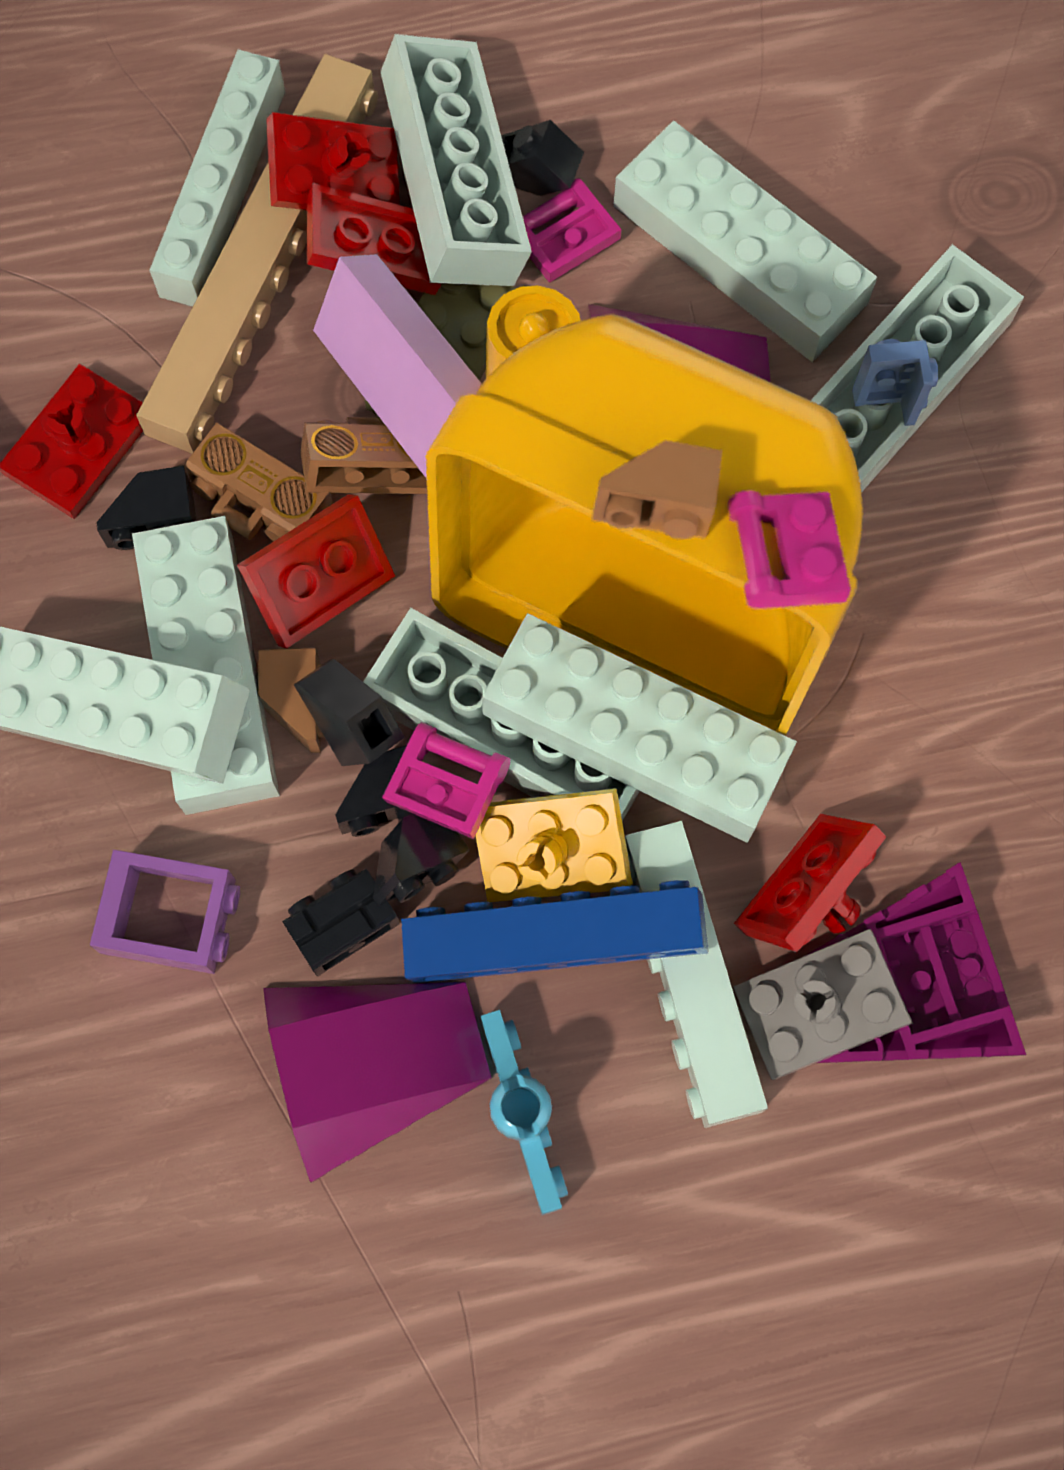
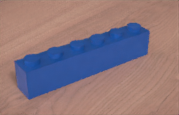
[401,880,709,983]

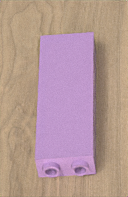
[313,254,482,479]

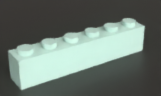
[150,50,285,307]
[625,821,768,1128]

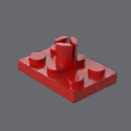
[266,112,400,210]
[307,183,442,295]
[0,363,143,520]
[237,494,395,649]
[734,814,886,952]

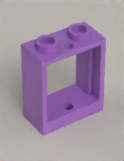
[90,849,240,974]

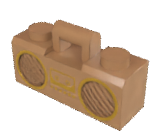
[301,417,427,494]
[185,422,333,541]

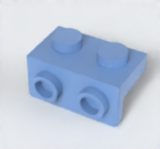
[852,339,938,426]

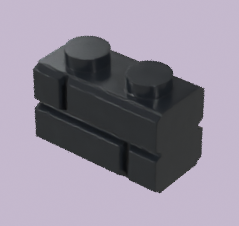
[282,869,400,977]

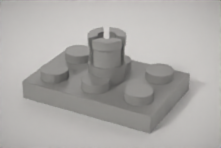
[733,929,913,1080]

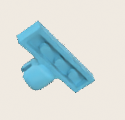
[481,1010,568,1215]

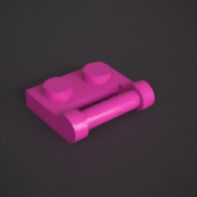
[522,178,621,283]
[727,491,851,609]
[382,722,511,839]

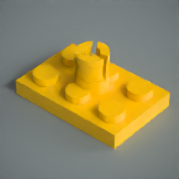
[475,788,633,902]

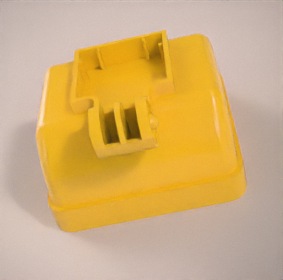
[426,285,863,736]

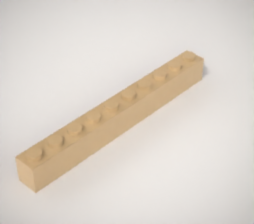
[136,54,378,454]

